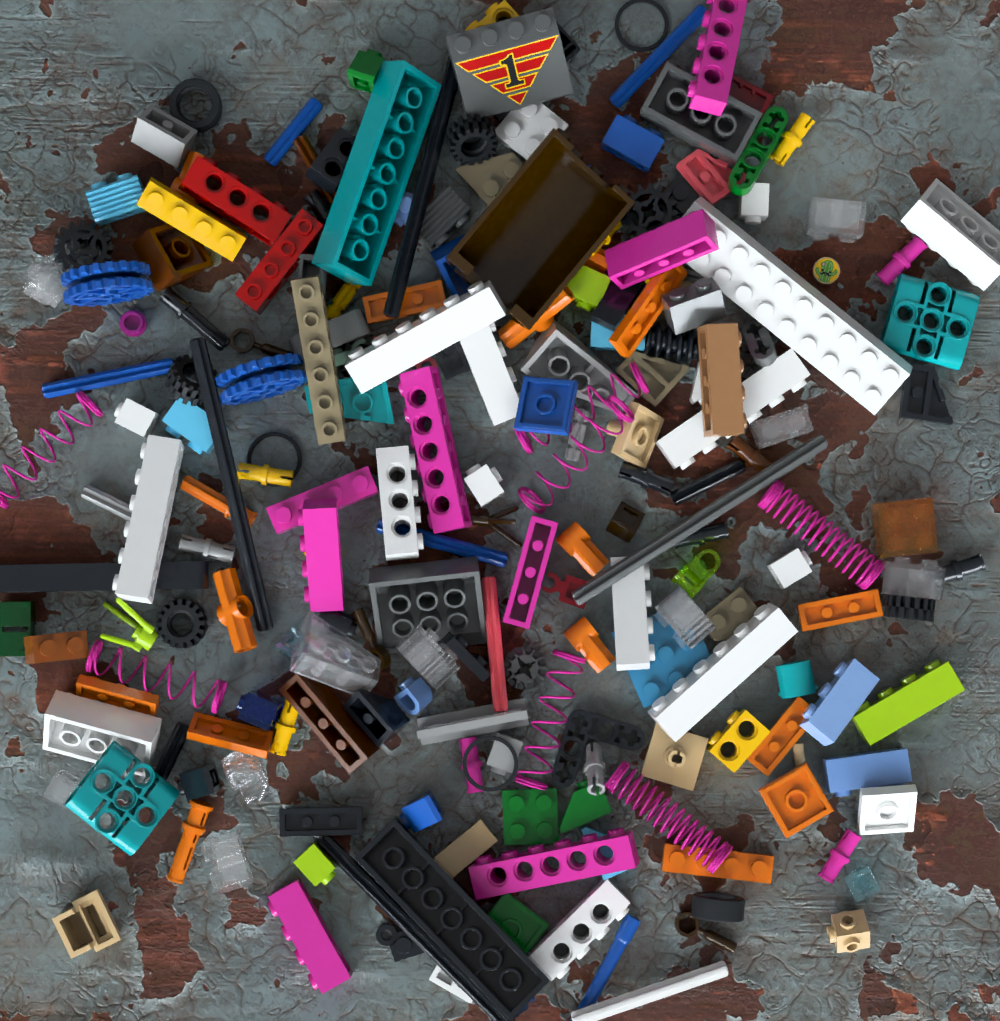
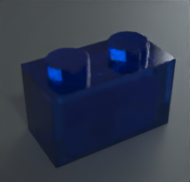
[236,690,284,731]

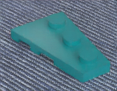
[304,377,395,424]

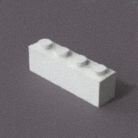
[459,322,521,426]
[610,557,655,671]

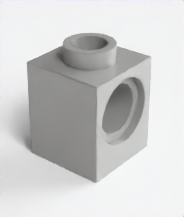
[486,731,523,776]

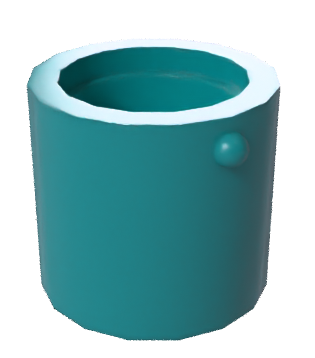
[775,659,818,699]

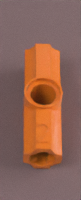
[497,286,575,349]
[213,568,257,653]

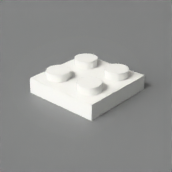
[495,103,569,161]
[857,784,918,835]

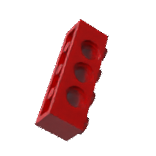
[178,156,292,247]
[235,209,324,315]

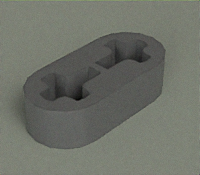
[742,319,777,367]

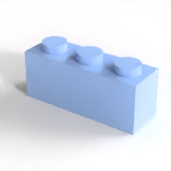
[799,658,880,746]

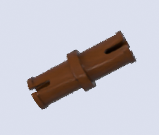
[726,435,773,472]

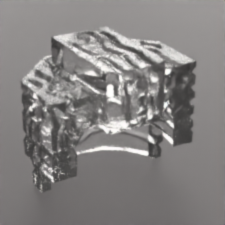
[20,254,69,308]
[221,751,268,804]

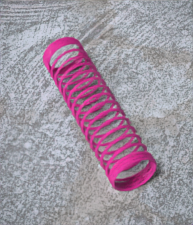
[757,479,885,590]
[605,760,733,874]

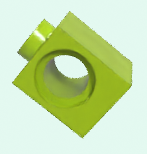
[293,841,338,887]

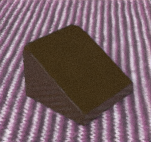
[606,501,645,543]

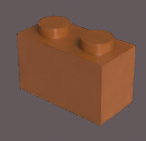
[24,630,89,664]

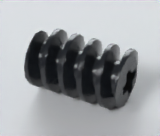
[644,322,699,364]

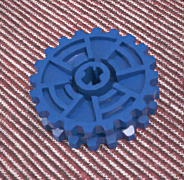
[60,260,153,307]
[215,353,308,406]

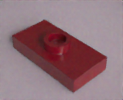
[729,74,774,121]

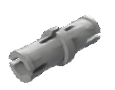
[178,534,236,564]
[584,742,606,796]

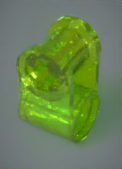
[671,549,721,599]

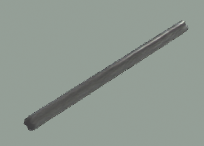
[571,434,828,605]

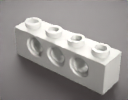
[376,445,424,561]
[528,879,630,981]

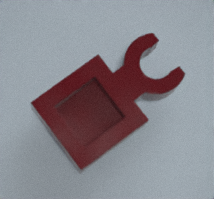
[542,572,587,609]

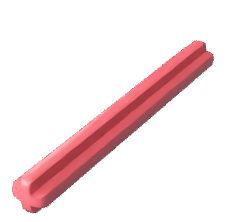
[481,576,508,712]

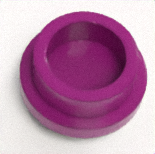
[120,310,147,337]

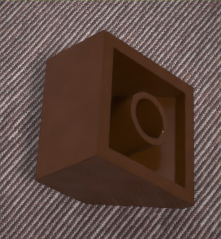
[132,224,214,292]

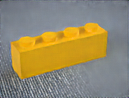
[136,177,246,262]

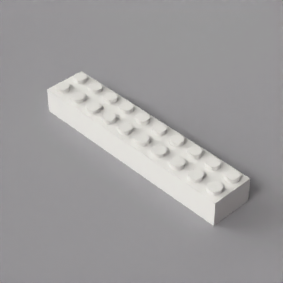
[683,196,913,415]

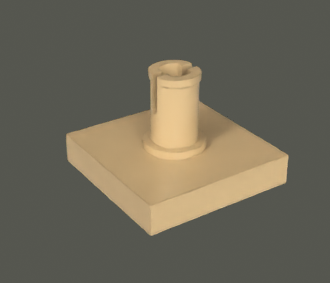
[606,401,665,469]
[640,722,709,791]

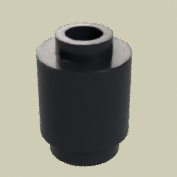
[315,611,358,642]

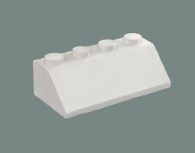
[901,178,1000,291]
[43,690,162,777]

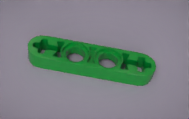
[728,107,789,196]

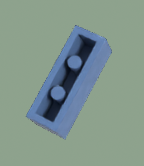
[821,747,912,797]

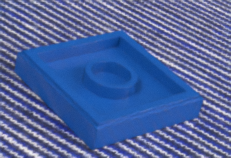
[514,376,578,436]

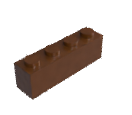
[279,665,380,774]

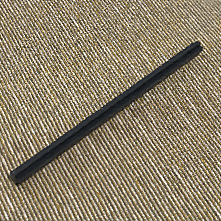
[383,55,458,318]
[189,337,273,632]
[318,835,516,1021]

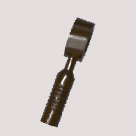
[230,328,294,357]
[353,608,391,672]
[674,911,737,953]

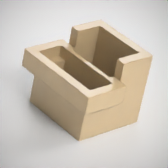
[52,888,123,959]

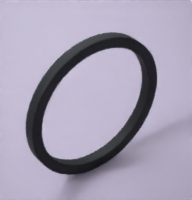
[615,0,669,52]
[247,432,302,487]
[463,736,518,792]

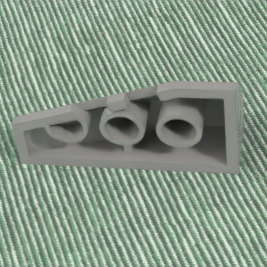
[520,320,638,413]

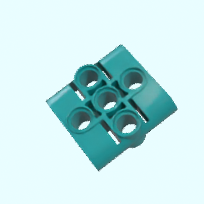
[880,273,980,371]
[64,741,180,856]

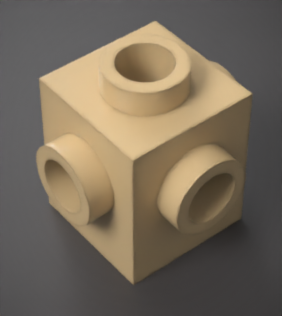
[827,909,870,953]

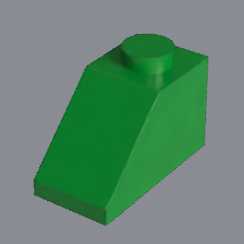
[347,49,385,94]
[559,779,612,833]

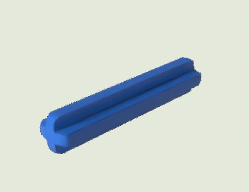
[264,97,323,166]

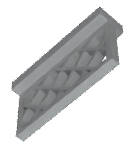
[417,698,529,745]

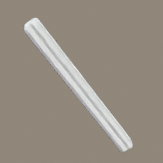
[571,960,728,1021]

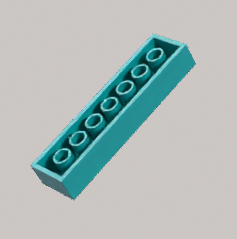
[311,60,442,286]

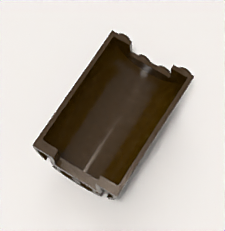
[445,128,635,330]

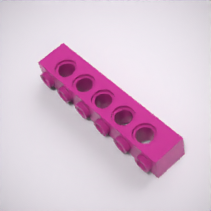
[687,0,748,116]
[398,366,473,534]
[468,828,640,900]

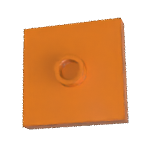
[758,762,834,838]

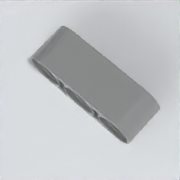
[289,309,372,365]

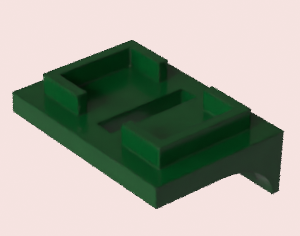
[0,602,35,657]

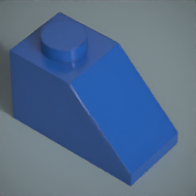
[399,790,444,833]

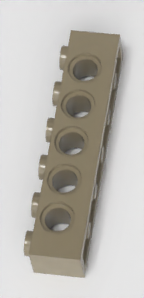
[291,274,348,445]

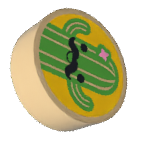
[812,257,840,285]

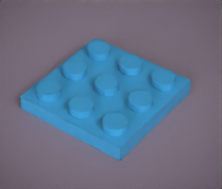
[611,600,710,708]

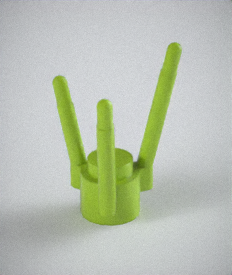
[100,598,158,652]

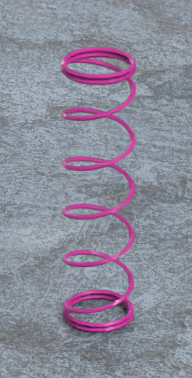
[513,362,650,455]
[0,390,104,509]
[518,395,635,514]
[85,639,227,714]
[514,649,587,790]

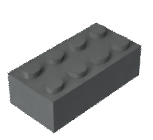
[639,62,763,168]

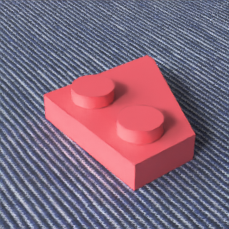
[676,149,747,206]

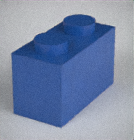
[600,114,665,174]

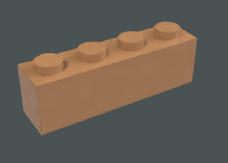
[697,323,747,437]

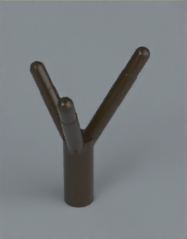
[470,505,522,548]

